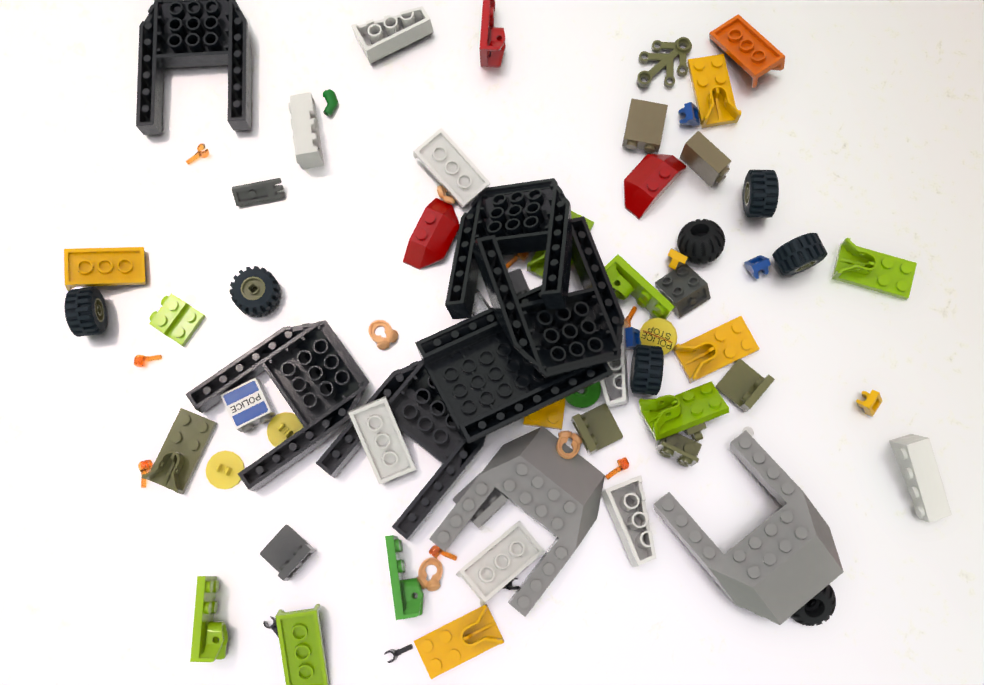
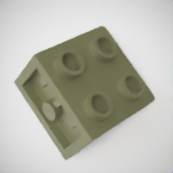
[715,359,775,412]
[571,403,623,455]
[656,433,702,467]

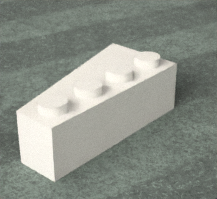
[351,6,434,64]
[288,92,324,170]
[600,323,629,408]
[889,434,952,522]
[601,475,656,567]

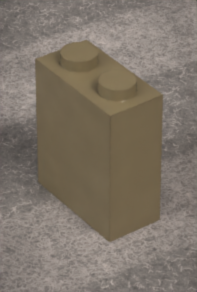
[622,98,668,153]
[680,131,731,187]

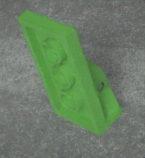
[385,535,424,620]

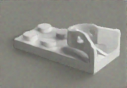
[413,127,490,208]
[348,396,416,485]
[456,521,545,606]

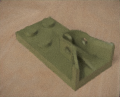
[142,408,217,495]

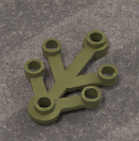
[637,37,692,88]

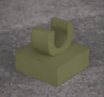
[683,422,706,441]

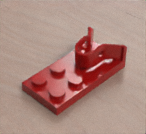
[479,0,506,68]

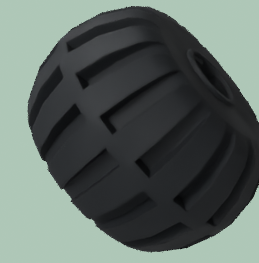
[677,219,725,264]
[791,584,836,626]

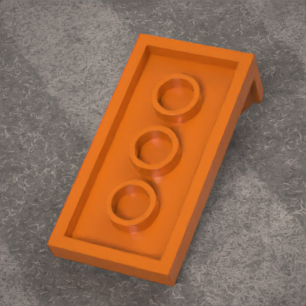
[709,14,785,88]

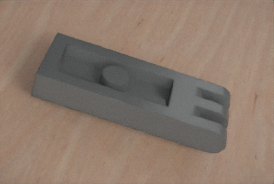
[231,178,286,206]

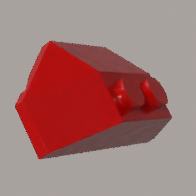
[624,154,687,219]
[403,198,460,270]

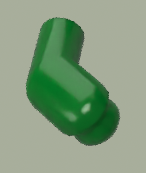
[323,89,338,117]

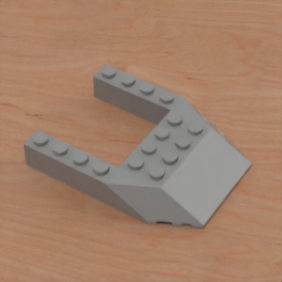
[429,426,605,617]
[654,430,844,625]

